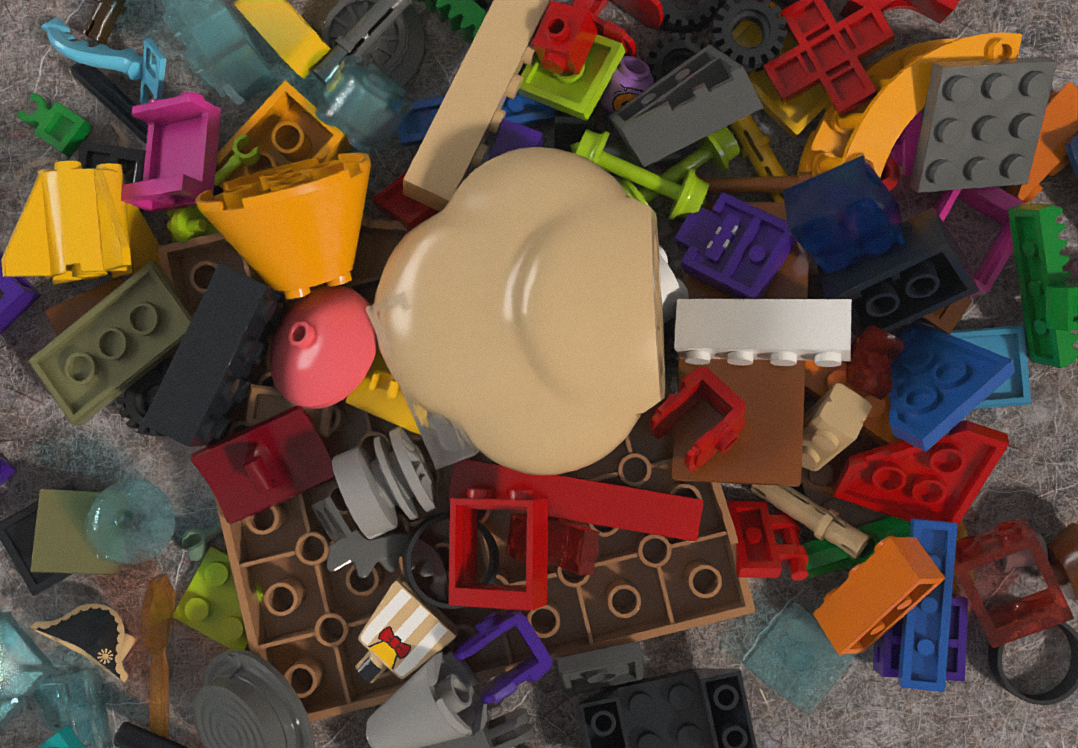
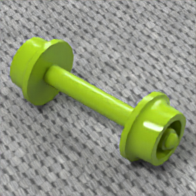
[619,126,740,206]
[570,129,709,220]

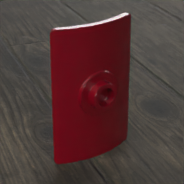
[190,405,335,524]

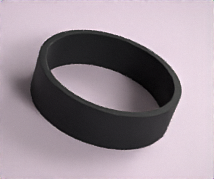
[403,512,499,609]
[988,611,1078,705]

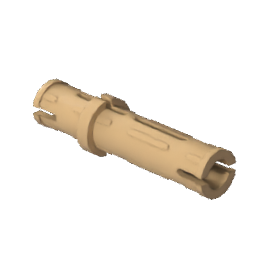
[750,484,870,559]

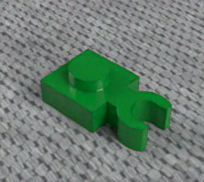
[17,94,93,158]

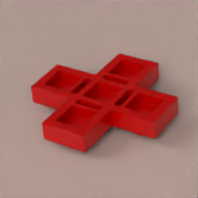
[763,0,895,117]

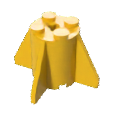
[1,161,161,285]

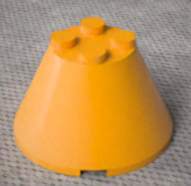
[195,152,371,299]

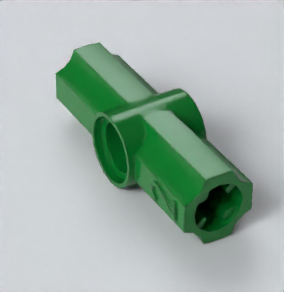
[800,515,910,579]

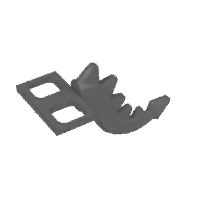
[311,496,449,601]

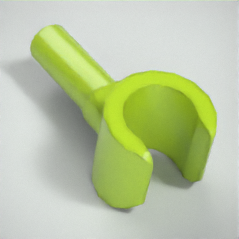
[214,134,260,186]

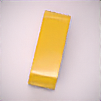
[234,0,332,79]

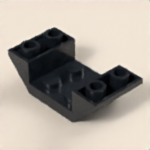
[578,668,757,748]

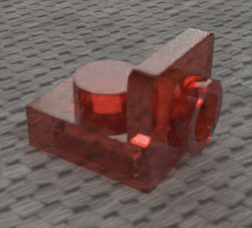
[846,325,904,400]

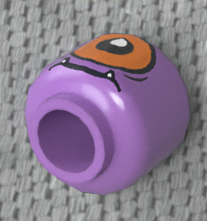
[599,56,654,115]

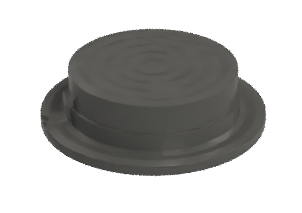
[193,649,314,748]

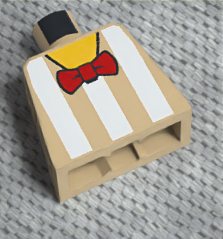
[355,574,459,683]

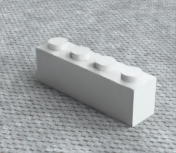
[674,299,852,367]

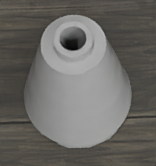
[366,652,487,748]

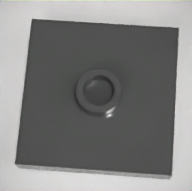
[556,641,644,696]

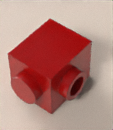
[532,0,598,75]

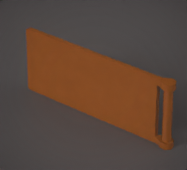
[672,171,812,487]

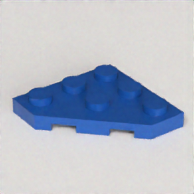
[887,321,1015,452]

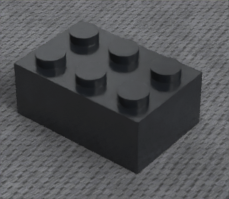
[816,207,979,344]

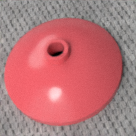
[270,285,377,409]

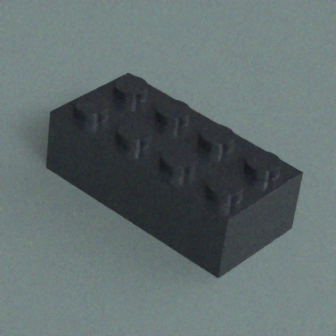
[142,263,287,447]

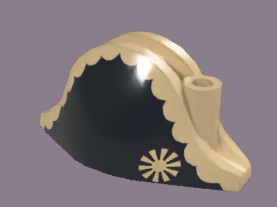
[30,603,137,684]

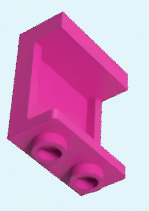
[121,92,221,213]

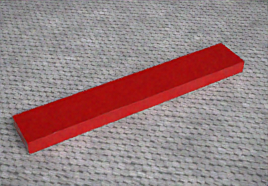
[448,457,704,542]

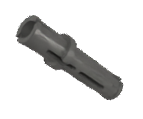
[311,0,413,89]

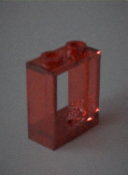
[954,517,1074,648]

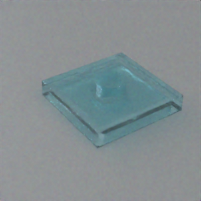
[742,600,858,717]

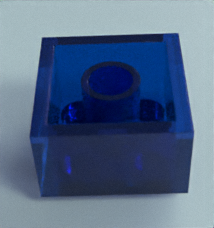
[783,155,906,274]

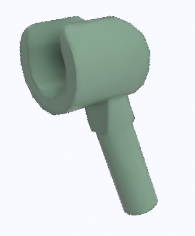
[182,522,222,561]

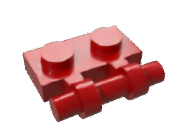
[727,501,809,581]

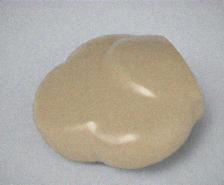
[374,147,665,475]

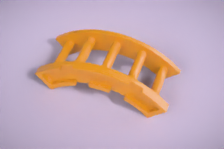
[796,32,1022,191]

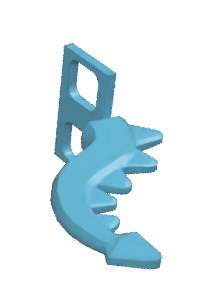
[42,18,166,104]

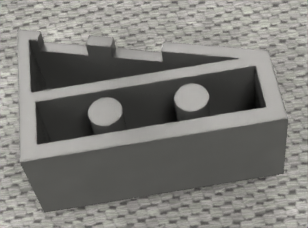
[608,45,764,167]

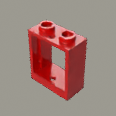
[449,488,548,611]

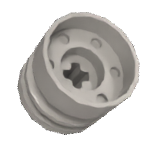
[332,426,438,539]

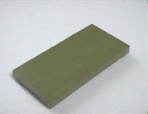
[28,260,194,426]

